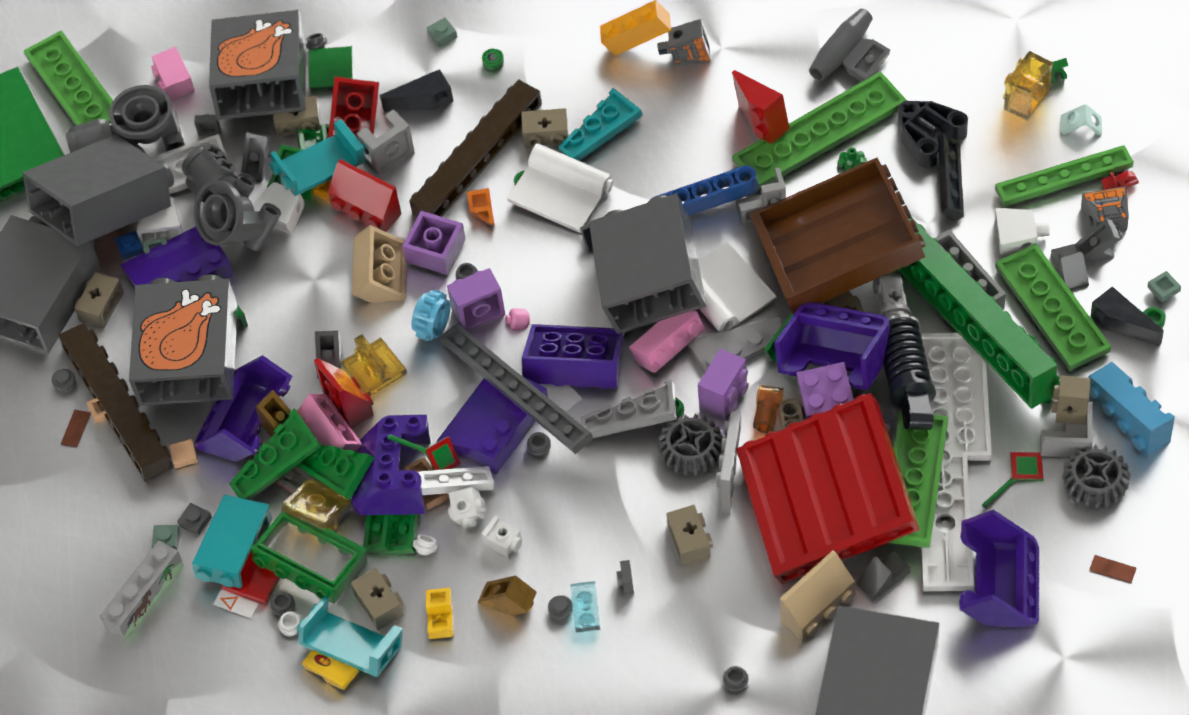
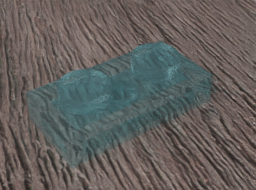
[570,581,601,633]

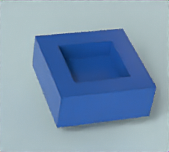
[114,230,144,260]

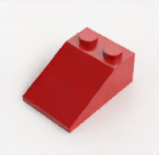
[731,70,790,144]
[328,77,379,147]
[314,358,374,429]

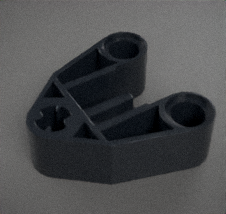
[898,100,969,168]

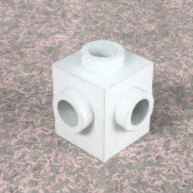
[448,487,486,528]

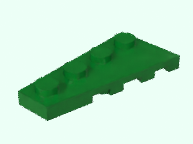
[229,408,322,500]
[296,443,375,500]

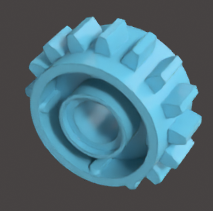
[411,289,451,342]

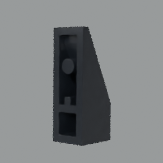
[379,69,453,112]
[1090,286,1164,346]

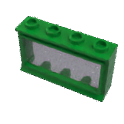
[251,506,367,604]

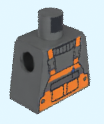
[657,19,711,65]
[1081,186,1129,240]

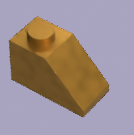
[256,390,291,437]
[477,575,537,616]

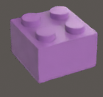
[402,211,466,275]
[447,268,506,331]
[697,348,749,421]
[796,362,854,419]

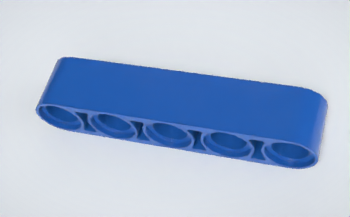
[651,166,759,216]

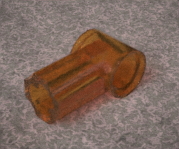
[753,384,784,433]

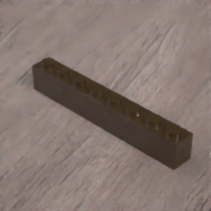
[409,79,542,217]
[59,323,171,481]

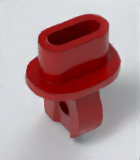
[1101,171,1139,190]

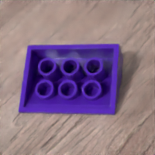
[120,226,234,289]
[522,324,625,389]
[436,378,548,475]

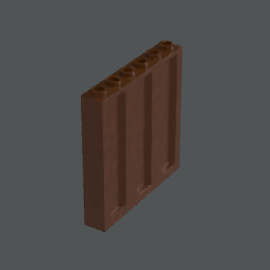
[750,157,926,315]

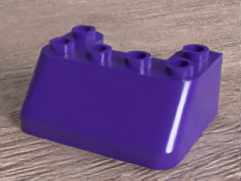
[775,302,890,390]
[193,355,293,462]
[352,414,431,515]
[959,509,1039,627]

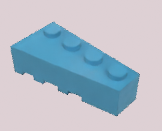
[1088,362,1175,456]

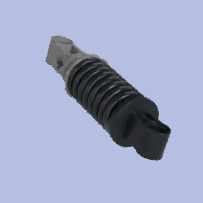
[873,274,936,430]

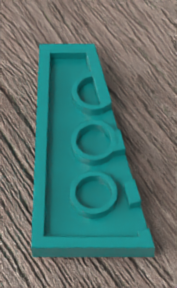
[558,87,643,161]

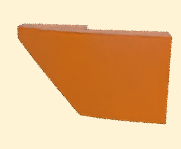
[467,188,495,226]

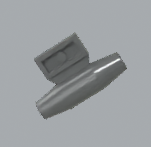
[809,8,891,82]

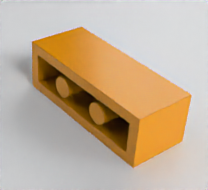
[600,0,671,56]

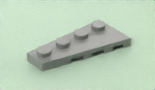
[686,316,784,372]
[580,379,677,438]
[716,411,741,515]

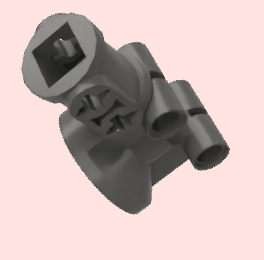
[66,85,185,153]
[182,144,281,251]

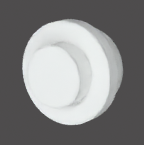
[413,535,437,555]
[278,612,302,636]

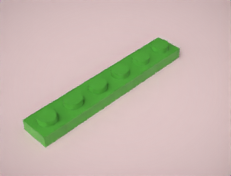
[995,145,1134,207]

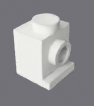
[482,515,522,558]

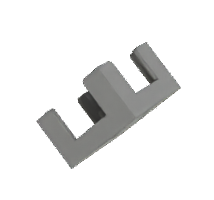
[357,109,415,177]

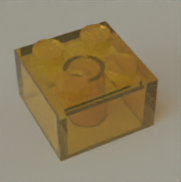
[1003,51,1053,121]

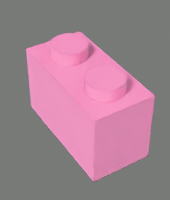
[151,47,195,101]

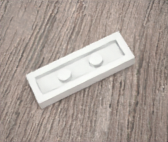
[418,466,494,495]

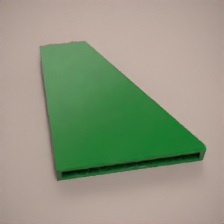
[0,66,64,202]

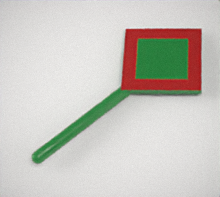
[388,435,461,470]
[982,452,1044,508]

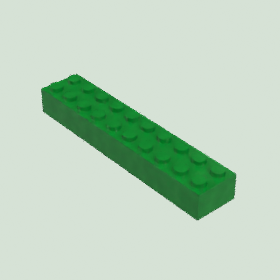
[898,218,1058,409]

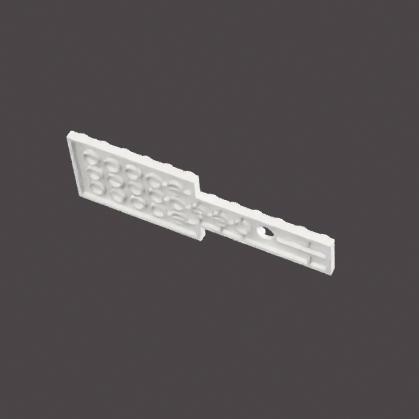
[891,333,992,591]

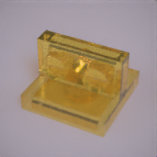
[341,334,407,396]
[282,478,350,533]

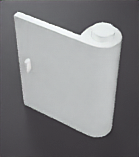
[507,143,614,233]
[698,241,777,332]

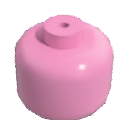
[505,308,530,331]

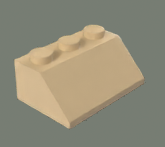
[352,225,407,303]
[780,551,855,641]

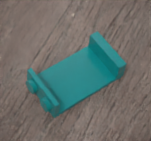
[270,119,366,196]
[192,495,272,588]
[297,596,403,677]

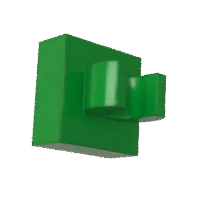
[1040,57,1069,84]

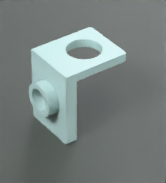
[1061,103,1102,135]

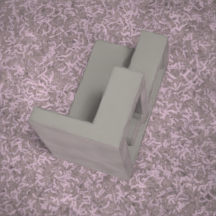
[736,167,786,224]
[1040,402,1093,457]

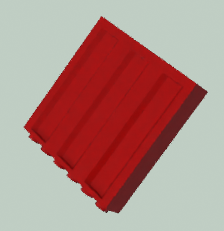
[736,393,920,585]

